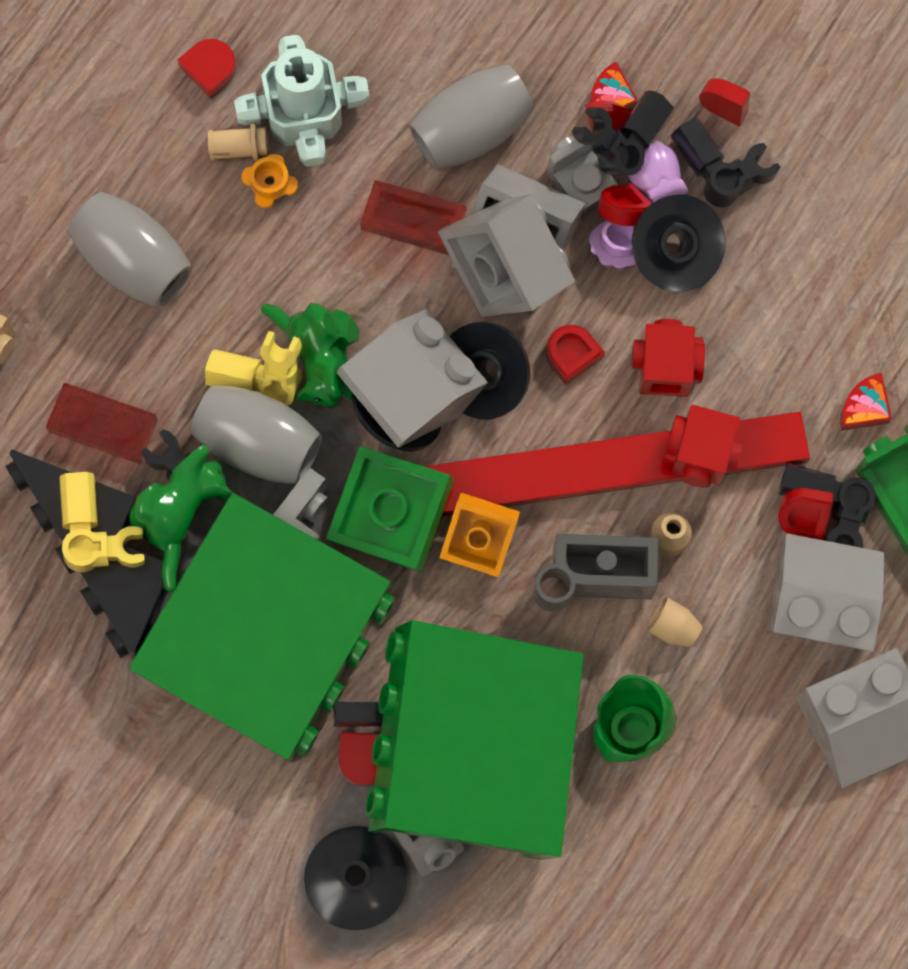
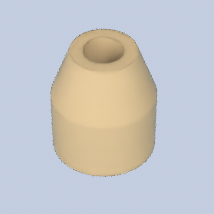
[649,512,692,557]
[647,597,702,647]

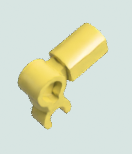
[205,331,303,406]
[59,472,145,572]

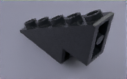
[5,449,169,660]

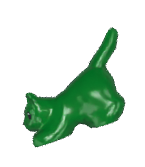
[261,303,359,408]
[129,444,232,592]

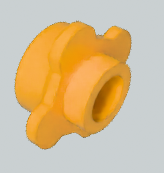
[241,154,298,209]

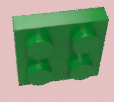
[326,446,455,573]

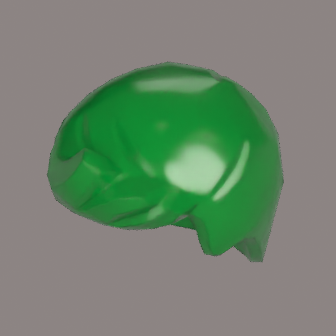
[592,675,677,762]

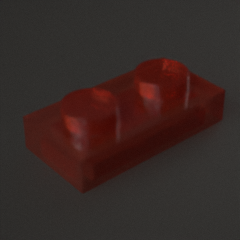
[360,180,467,255]
[46,382,158,464]

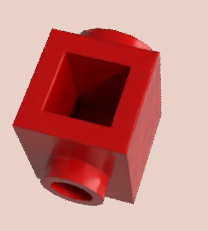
[631,319,705,397]
[664,404,742,488]

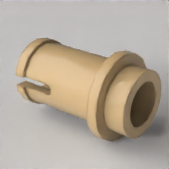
[208,123,269,162]

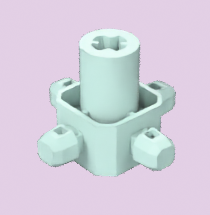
[234,35,370,167]

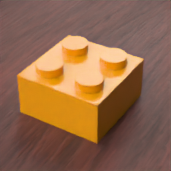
[439,493,520,577]

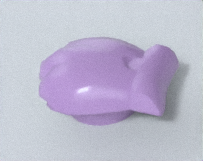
[627,141,688,203]
[589,220,635,269]

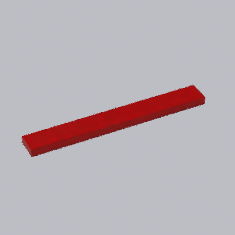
[424,411,810,517]

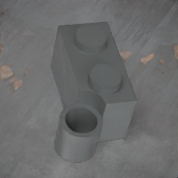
[533,534,658,612]

